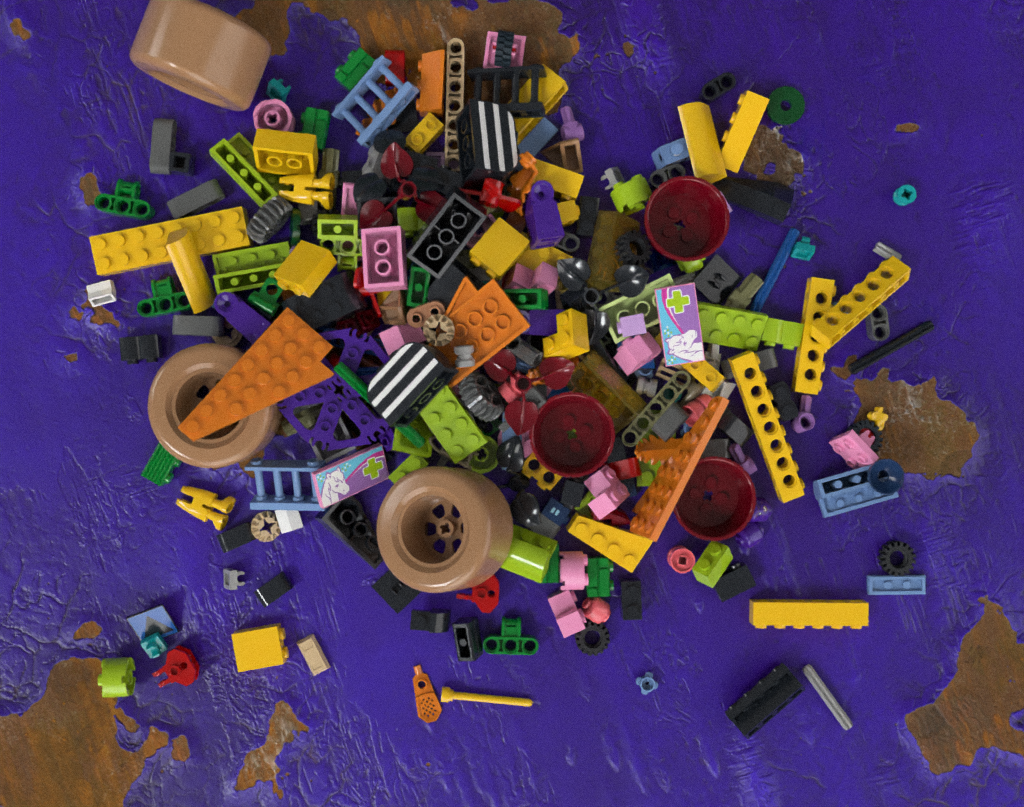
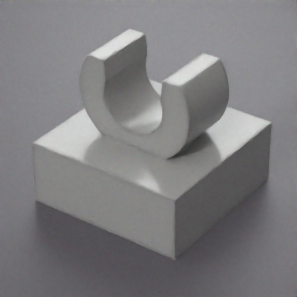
[600,166,626,190]
[223,568,245,590]

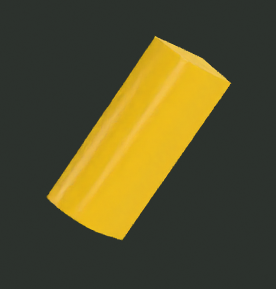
[507,64,569,145]
[678,102,727,184]
[165,228,216,314]

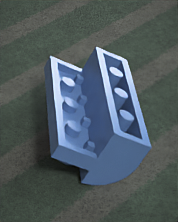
[813,459,899,518]

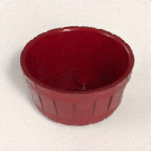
[644,176,730,262]
[529,392,615,478]
[673,456,756,541]

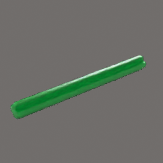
[334,362,426,448]

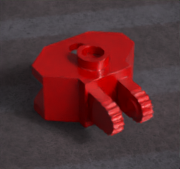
[456,574,500,613]
[152,645,200,688]

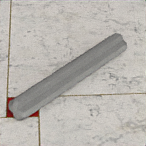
[802,664,853,730]

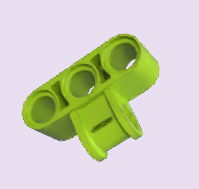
[319,237,362,273]

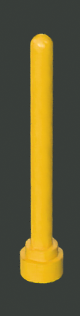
[441,686,533,707]

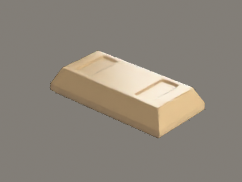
[296,634,331,676]

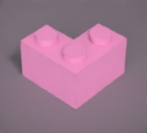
[503,262,559,295]
[379,318,427,356]
[614,332,662,376]
[584,464,630,520]
[547,590,587,638]

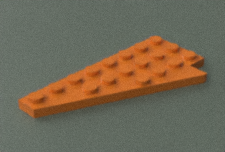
[429,276,531,388]
[177,307,334,442]
[629,396,730,542]

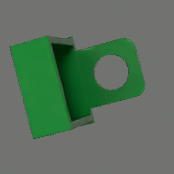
[247,277,283,317]

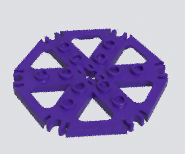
[277,327,390,451]

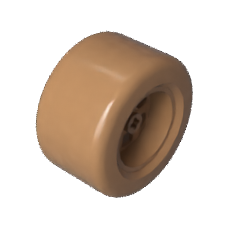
[129,0,271,111]
[148,343,283,468]
[376,466,513,593]

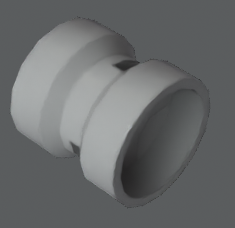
[454,345,475,368]
[634,376,658,398]

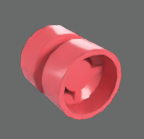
[497,370,534,403]
[682,394,713,427]
[667,545,695,573]

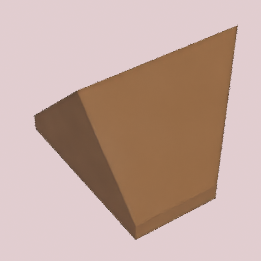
[540,138,583,173]
[379,290,410,325]

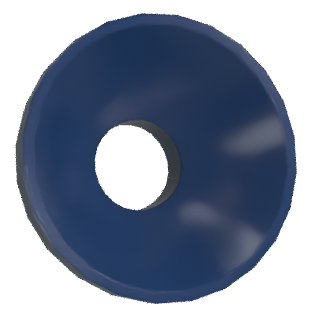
[867,459,904,495]

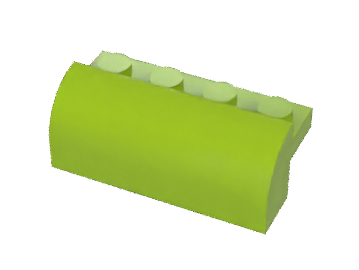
[209,132,293,208]
[212,241,291,295]
[500,524,557,583]

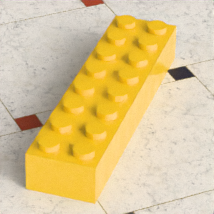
[89,206,254,276]

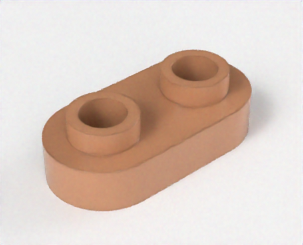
[407,300,446,328]

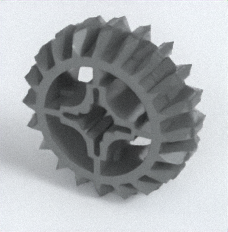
[246,195,293,244]
[458,371,506,422]

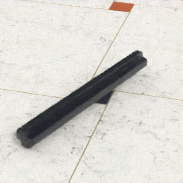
[848,321,934,374]

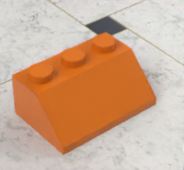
[416,50,446,118]

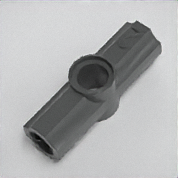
[504,336,544,368]

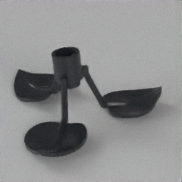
[353,129,445,203]
[557,258,650,345]
[485,436,542,526]

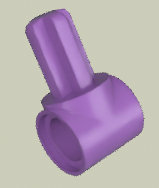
[560,106,584,141]
[791,395,815,433]
[729,443,757,475]

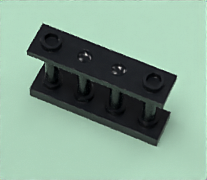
[467,64,547,119]

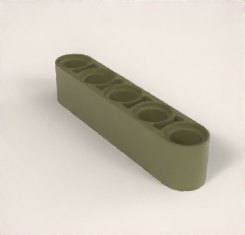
[621,370,691,447]

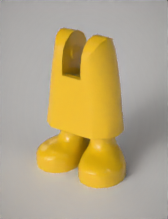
[278,173,335,210]
[176,485,236,531]

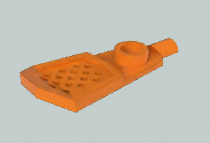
[413,664,442,723]

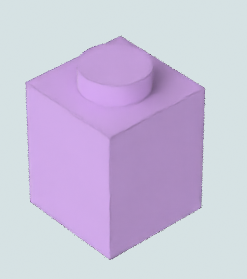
[616,313,647,337]

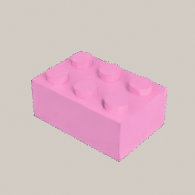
[361,226,408,293]

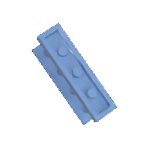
[332,55,420,149]
[244,457,327,511]

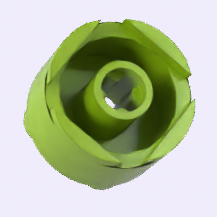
[610,174,652,216]
[469,435,498,474]
[98,657,136,698]

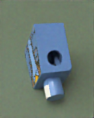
[651,137,690,170]

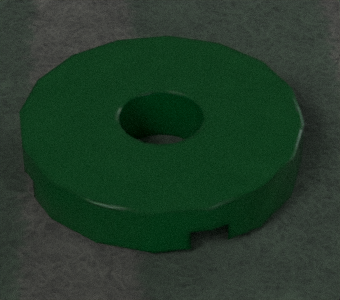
[766,86,805,126]
[289,208,301,247]

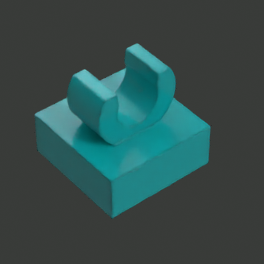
[266,78,291,103]
[790,236,816,261]
[140,632,168,659]

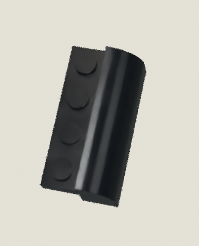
[725,663,806,739]

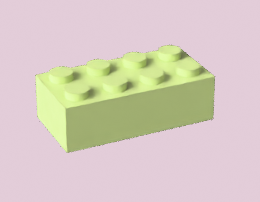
[598,273,675,344]

